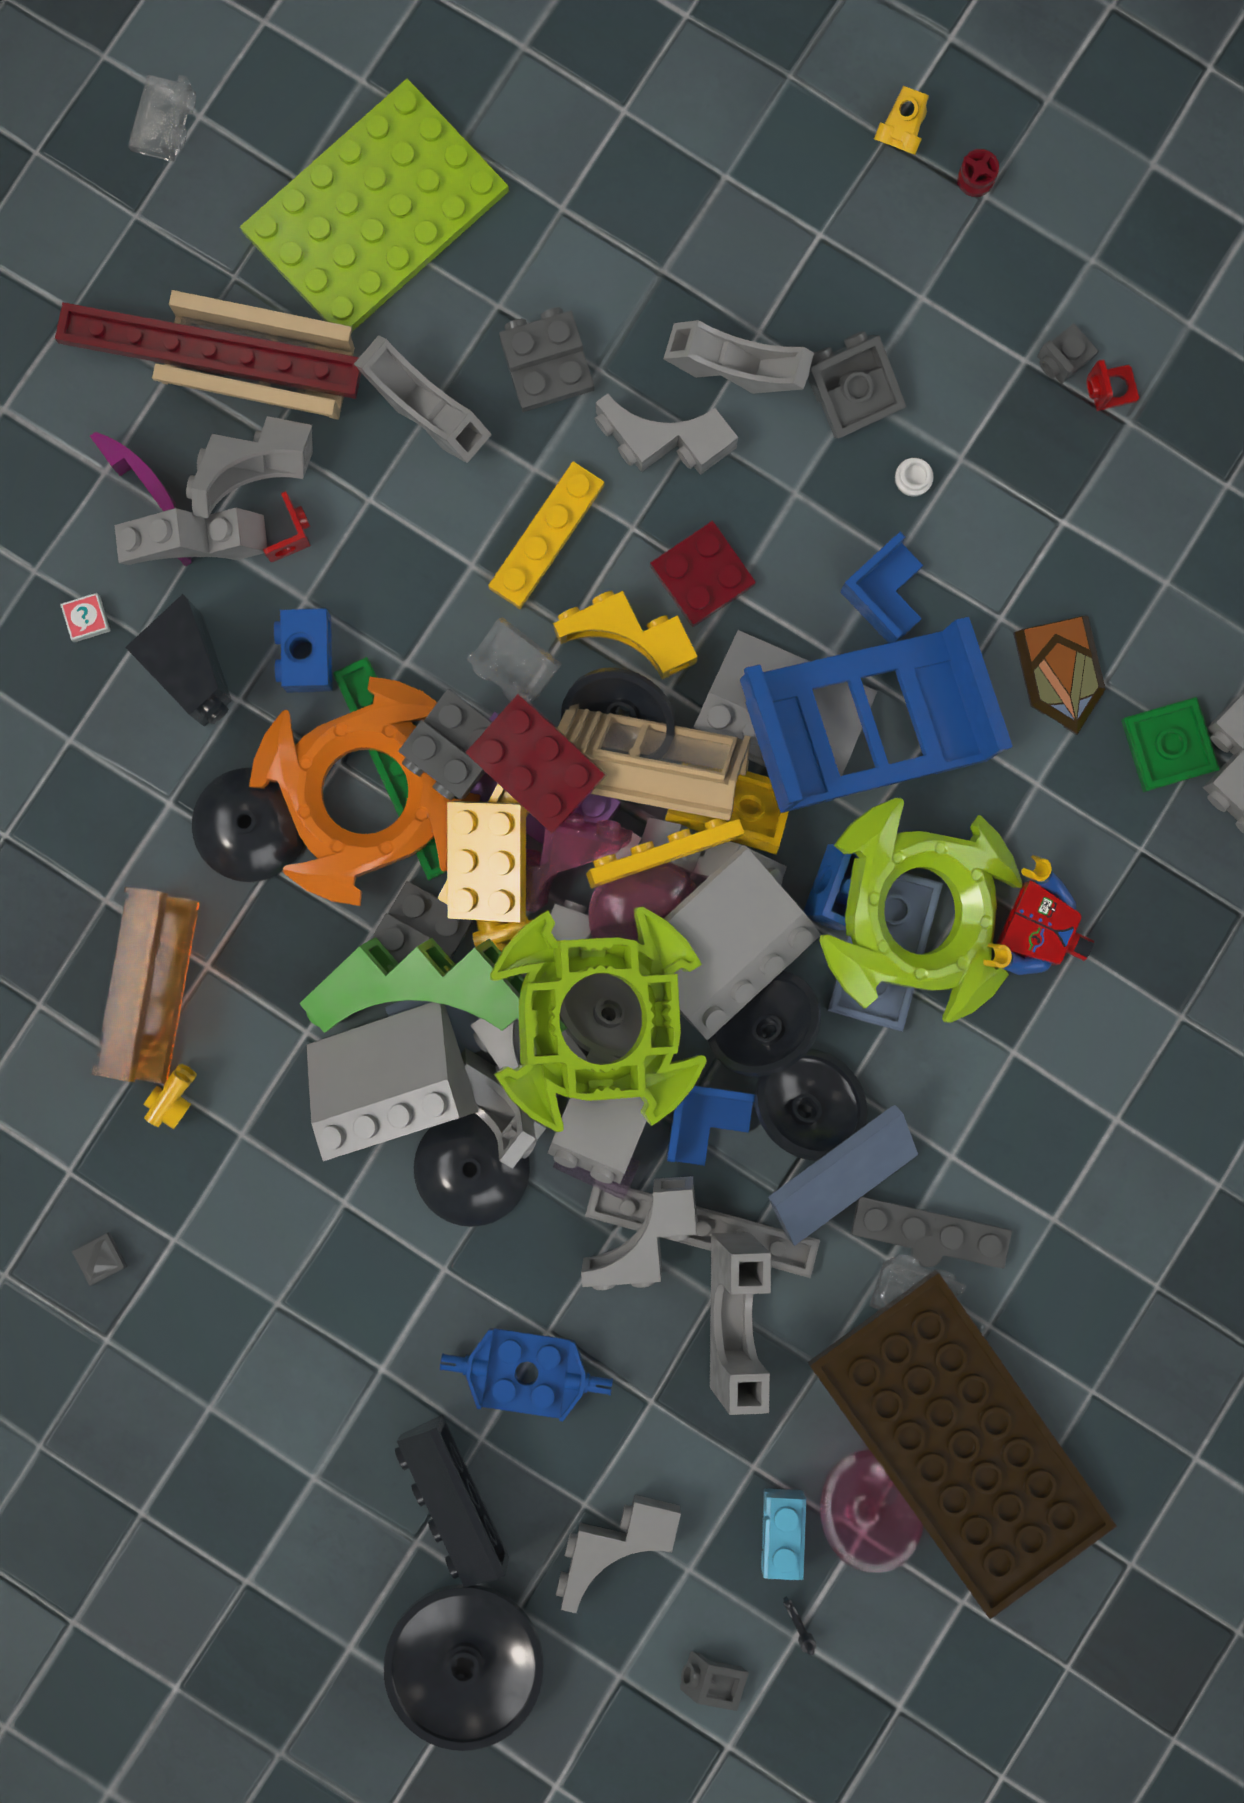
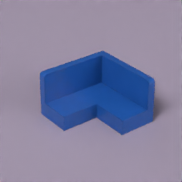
[840,531,923,643]
[666,1085,755,1166]

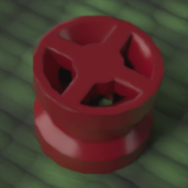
[957,149,999,197]

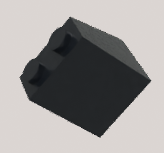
[125,594,232,727]

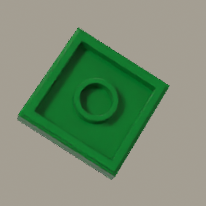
[1121,697,1220,792]

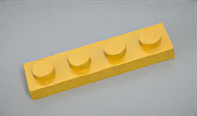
[488,461,605,609]
[586,818,745,889]

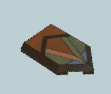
[1013,616,1106,735]

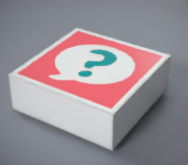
[60,593,111,643]

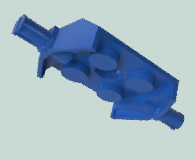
[440,1328,613,1422]

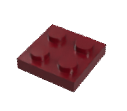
[650,520,756,628]

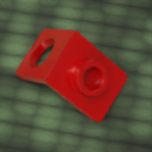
[1086,359,1139,411]
[263,491,311,562]

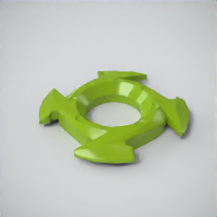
[819,798,1023,1023]
[490,907,707,1132]

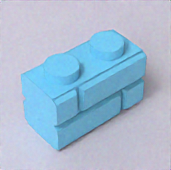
[761,1489,806,1580]

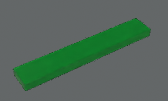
[333,657,447,881]

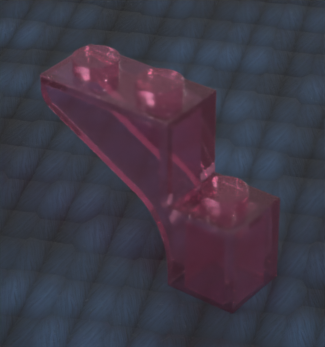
[526,813,633,913]

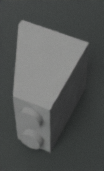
[547,1047,647,1184]

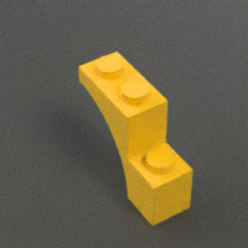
[553,590,698,680]

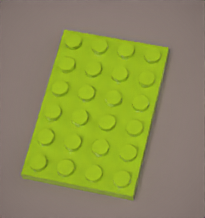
[240,78,509,332]

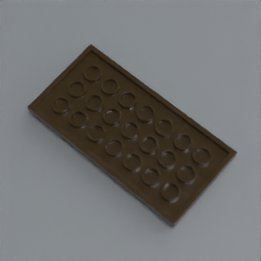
[808,1270,1117,1619]

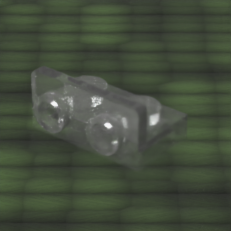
[128,75,196,162]

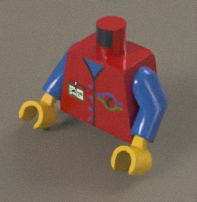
[983,855,1094,975]

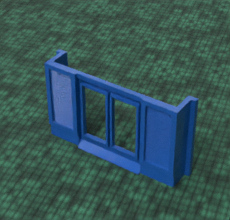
[740,617,1013,813]

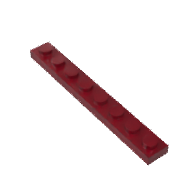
[55,302,361,399]

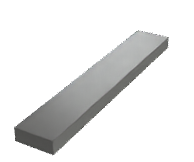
[585,1179,820,1278]

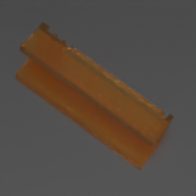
[91,887,200,1084]

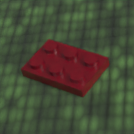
[465,694,607,834]

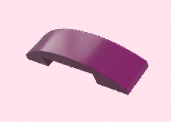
[90,432,192,567]

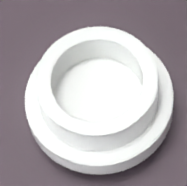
[895,458,933,497]

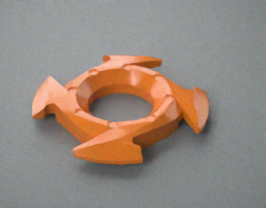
[249,676,481,906]

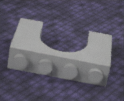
[710,1232,771,1415]

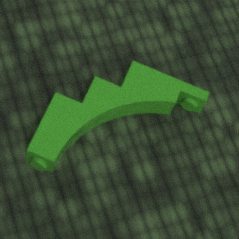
[299,937,567,1033]

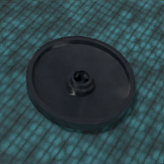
[384,1584,544,1751]

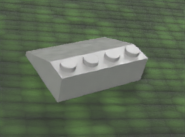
[693,630,877,776]
[638,845,821,1040]
[307,1002,479,1161]

